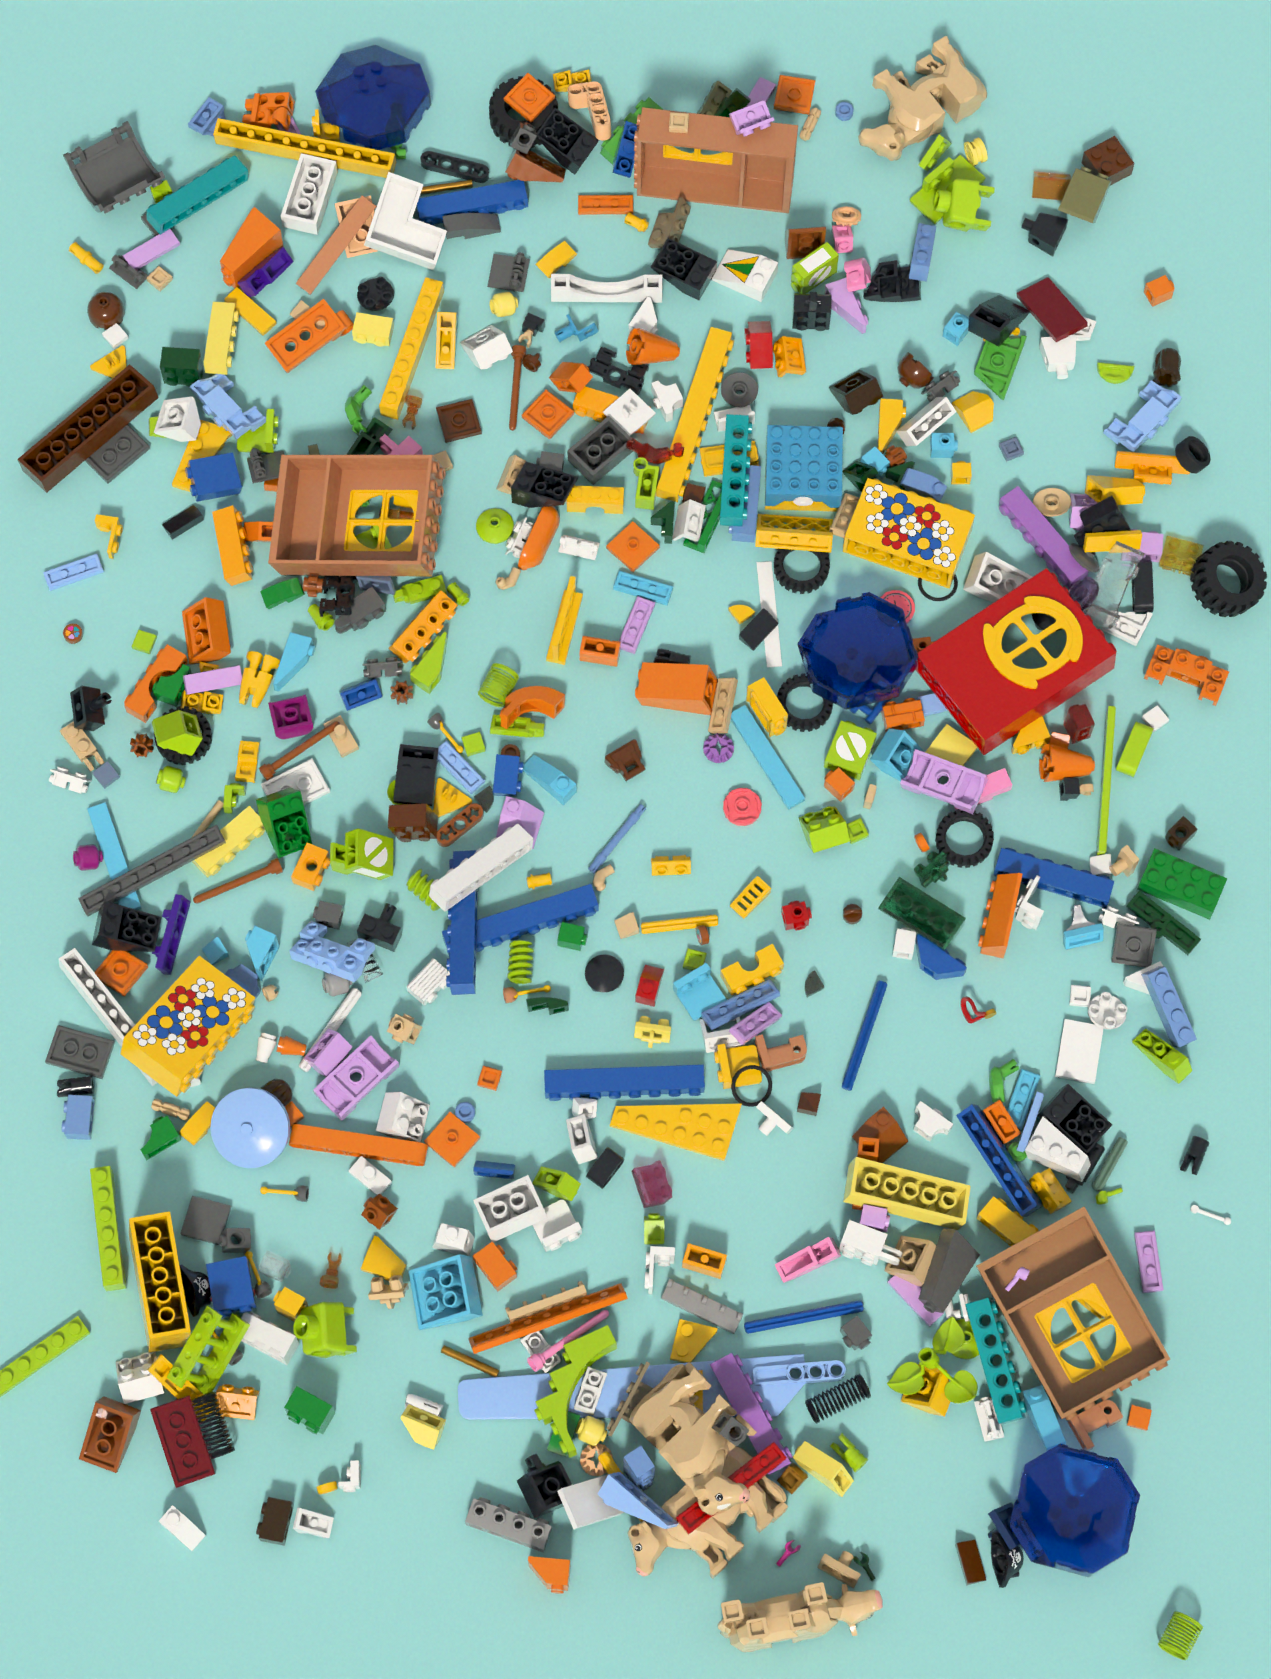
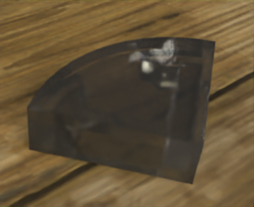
[474,785,494,813]
[804,970,824,997]

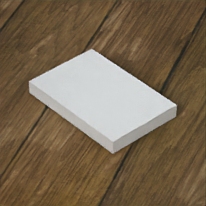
[261,759,330,805]
[1055,1019,1103,1084]
[557,1474,624,1529]

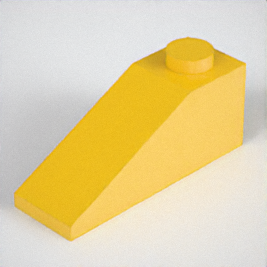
[436,312,457,369]
[878,399,906,454]

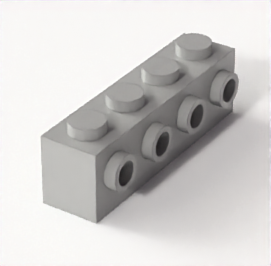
[465,1497,552,1553]

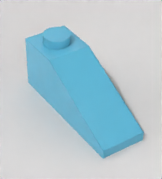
[273,632,315,692]
[523,755,577,805]
[1023,1385,1066,1451]

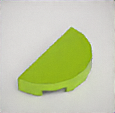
[1097,362,1135,384]

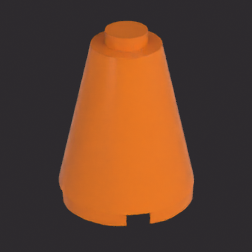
[626,328,680,365]
[1039,743,1095,782]

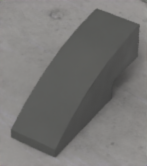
[442,213,501,239]

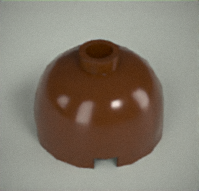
[87,292,125,330]
[897,352,934,389]

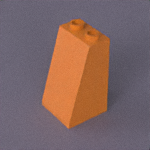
[220,207,283,288]
[635,662,718,715]

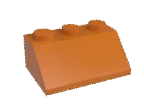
[182,597,231,665]

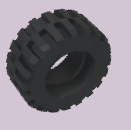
[489,76,558,148]
[1190,541,1267,617]

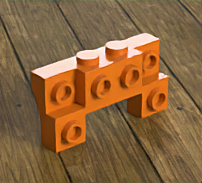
[1144,644,1229,706]

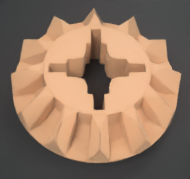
[832,206,861,227]
[580,1443,613,1476]

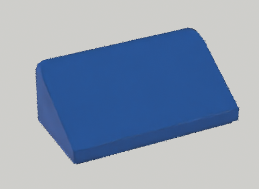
[339,678,383,711]
[473,1161,515,1179]

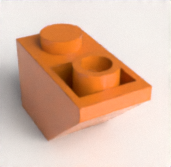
[244,521,273,542]

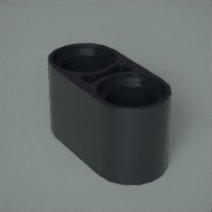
[586,1147,625,1189]

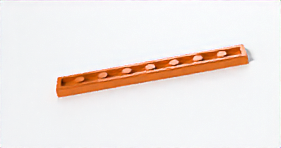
[468,1284,628,1354]

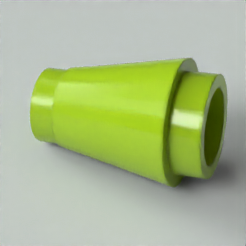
[308,604,334,631]

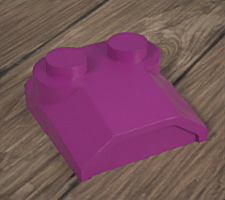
[268,694,314,739]

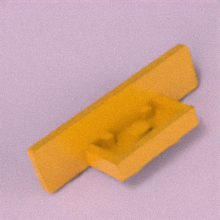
[1115,451,1190,484]

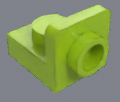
[223,783,245,814]
[644,1213,664,1244]

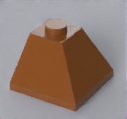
[852,1106,908,1163]

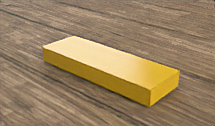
[224,287,276,336]
[1083,530,1142,553]

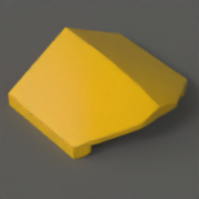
[951,391,994,433]

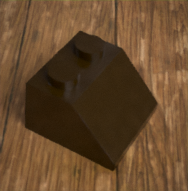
[829,370,883,415]

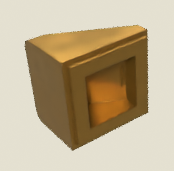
[777,1463,808,1494]

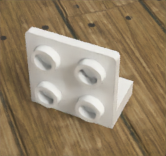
[645,1246,675,1294]

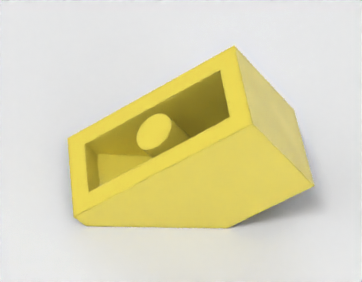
[401,1404,446,1450]

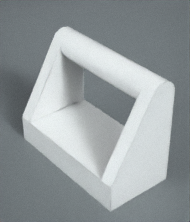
[699,1016,745,1053]

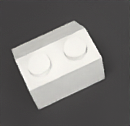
[460,325,513,370]

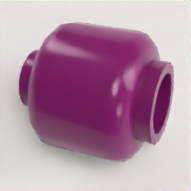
[73,844,103,871]

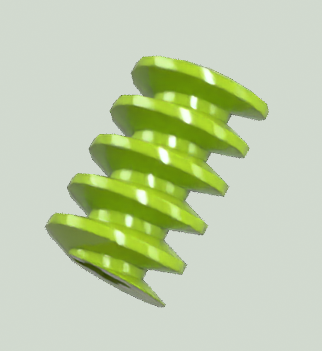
[406,869,440,911]
[507,940,534,984]

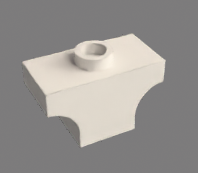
[651,381,683,422]
[914,1101,953,1142]

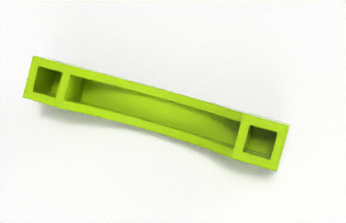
[90,1166,126,1292]

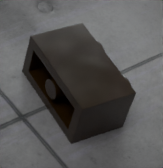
[256,1497,294,1546]

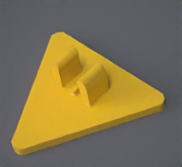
[90,345,127,379]
[433,778,472,818]

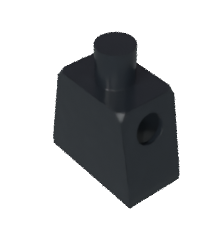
[1021,213,1068,256]

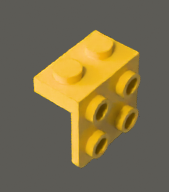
[714,1044,762,1089]

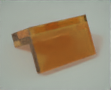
[1032,171,1071,200]

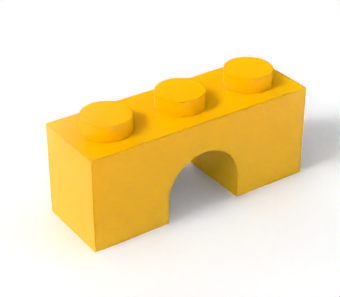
[566,485,624,514]
[720,944,784,996]

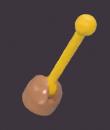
[503,985,551,1003]

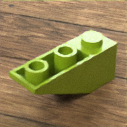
[410,631,448,694]
[1132,1028,1192,1084]

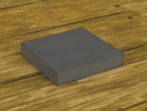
[1111,923,1157,968]
[180,1196,232,1245]

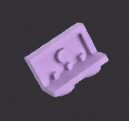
[729,100,774,137]

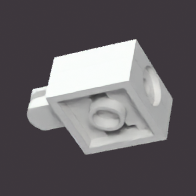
[839,1220,903,1266]

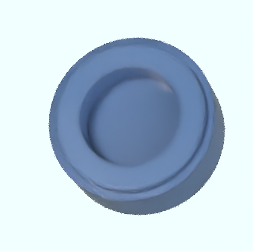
[835,102,854,121]
[455,1102,475,1123]

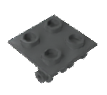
[487,252,530,292]
[247,448,284,483]

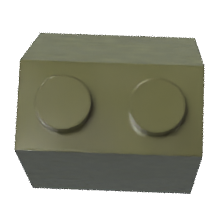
[1058,166,1112,223]

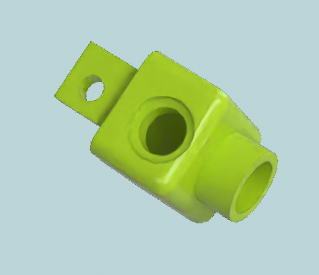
[933,179,995,232]
[293,1302,357,1358]

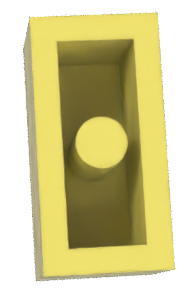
[352,312,394,347]

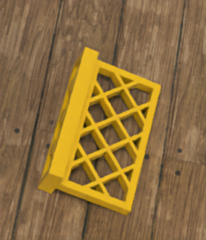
[755,514,833,553]
[546,576,583,665]

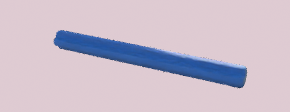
[842,980,887,1091]
[744,1300,864,1334]

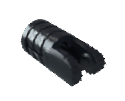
[653,649,691,664]
[57,1076,94,1097]
[1180,1136,1210,1175]

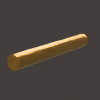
[420,180,473,194]
[441,1345,500,1377]

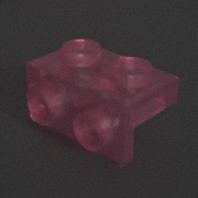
[631,1160,672,1208]

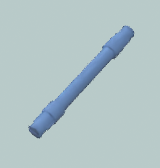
[588,804,646,873]

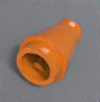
[276,1035,307,1056]

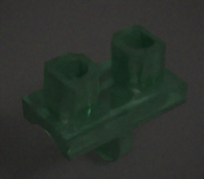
[914,851,950,888]

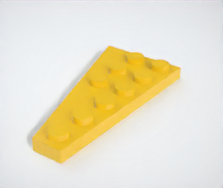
[610,1104,742,1161]

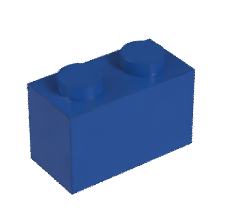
[493,754,524,797]

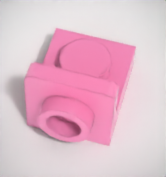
[832,225,853,253]

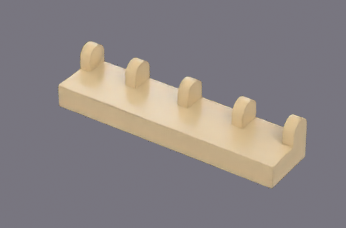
[505,1281,587,1323]

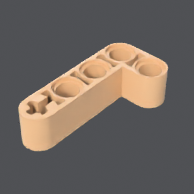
[567,82,611,141]

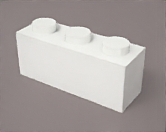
[896,397,956,446]

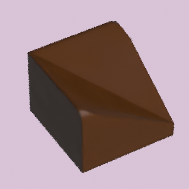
[797,1092,821,1116]

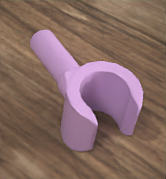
[1005,1267,1030,1292]

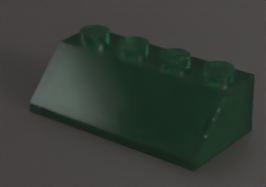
[878,877,966,950]

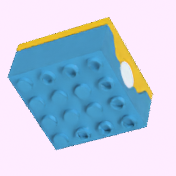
[765,425,843,512]

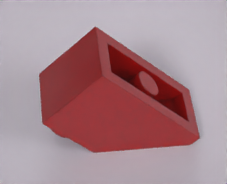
[635,965,664,1007]

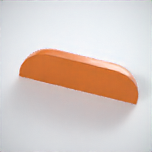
[518,506,560,570]

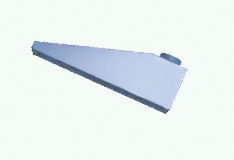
[598,1472,679,1529]

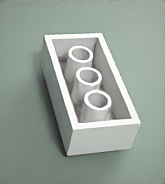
[281,153,338,235]

